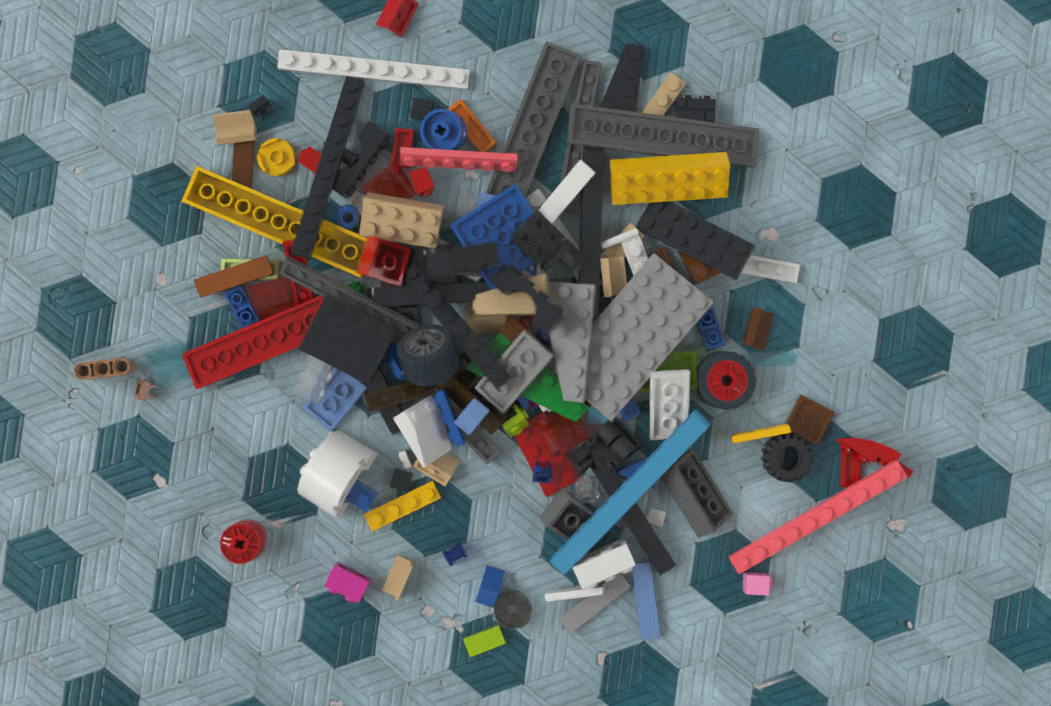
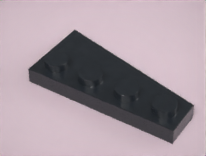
[600,43,645,112]

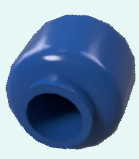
[335,204,360,230]

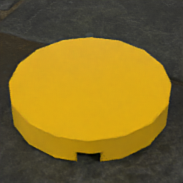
[257,138,296,177]

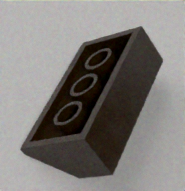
[436,352,520,435]

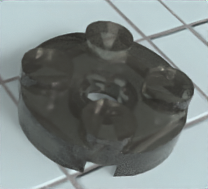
[494,590,532,629]

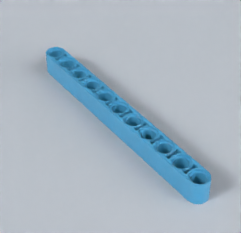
[549,410,711,575]

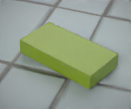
[463,624,506,657]

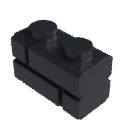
[674,95,716,123]

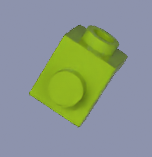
[502,404,529,438]

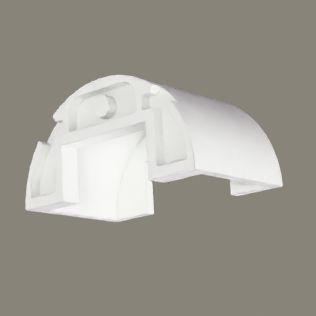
[297,430,378,520]

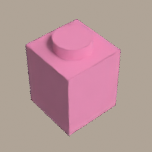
[743,572,773,595]

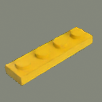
[364,480,441,531]

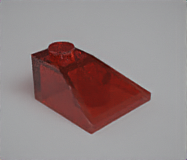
[361,160,415,200]

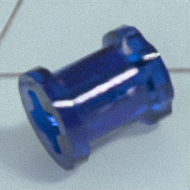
[443,542,468,566]

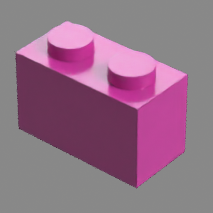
[324,562,371,603]

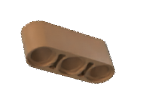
[74,358,136,380]

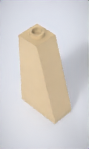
[473,274,549,316]

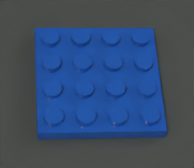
[450,184,535,290]

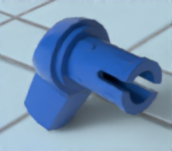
[386,345,407,381]

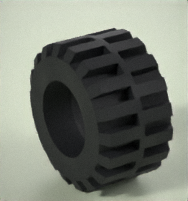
[761,433,814,483]

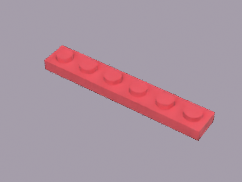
[400,147,518,172]

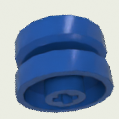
[420,109,468,150]

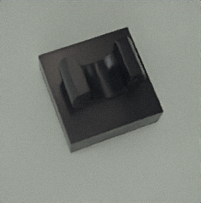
[248,95,273,121]

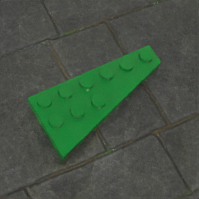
[465,333,589,422]

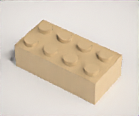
[359,192,444,248]

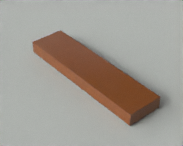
[194,255,274,298]

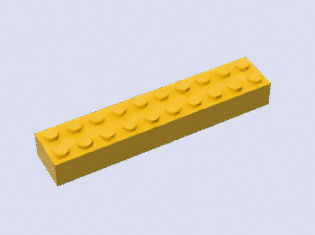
[182,166,367,279]

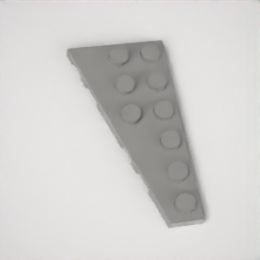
[548,282,596,403]

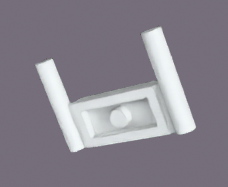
[601,228,648,276]

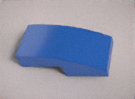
[224,285,260,328]
[697,307,725,352]

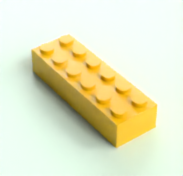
[610,152,730,205]

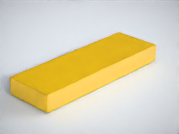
[731,424,791,443]

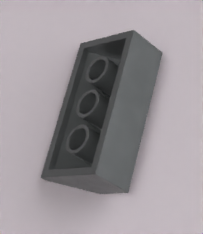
[661,449,733,538]

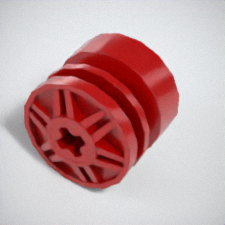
[220,519,267,564]

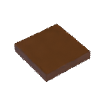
[784,395,835,446]

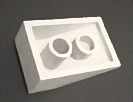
[393,395,452,468]

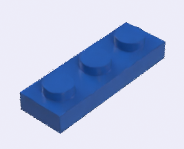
[434,388,465,447]

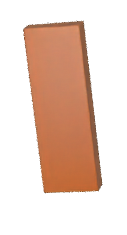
[447,99,497,152]

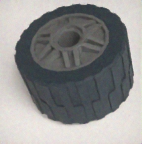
[396,324,461,386]

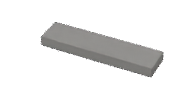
[559,573,631,634]

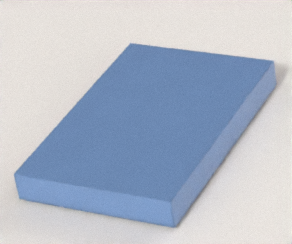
[302,368,367,431]

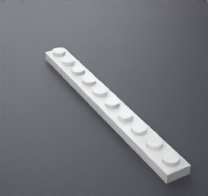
[277,49,470,90]

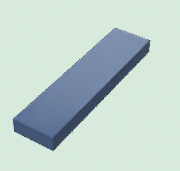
[632,561,661,640]

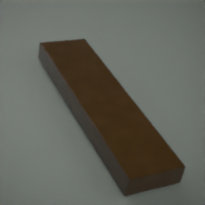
[362,382,439,413]

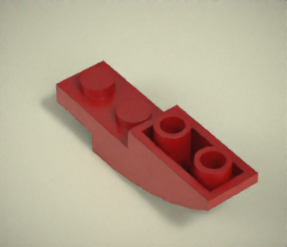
[836,438,914,478]

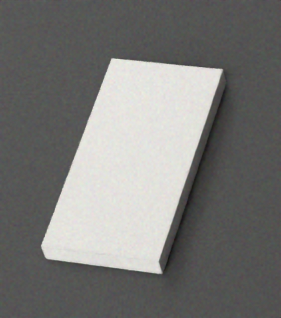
[649,370,690,440]

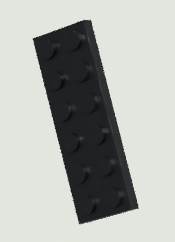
[635,201,756,281]

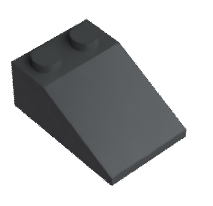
[539,488,597,554]

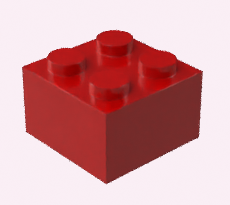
[356,236,411,287]

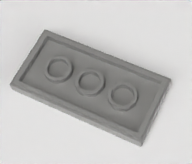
[475,329,555,414]

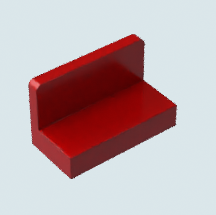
[376,0,419,38]

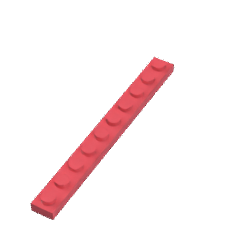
[728,460,907,574]

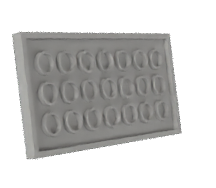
[553,253,714,422]

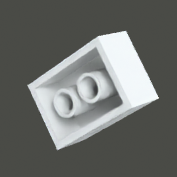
[573,538,636,590]

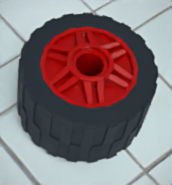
[694,351,756,410]

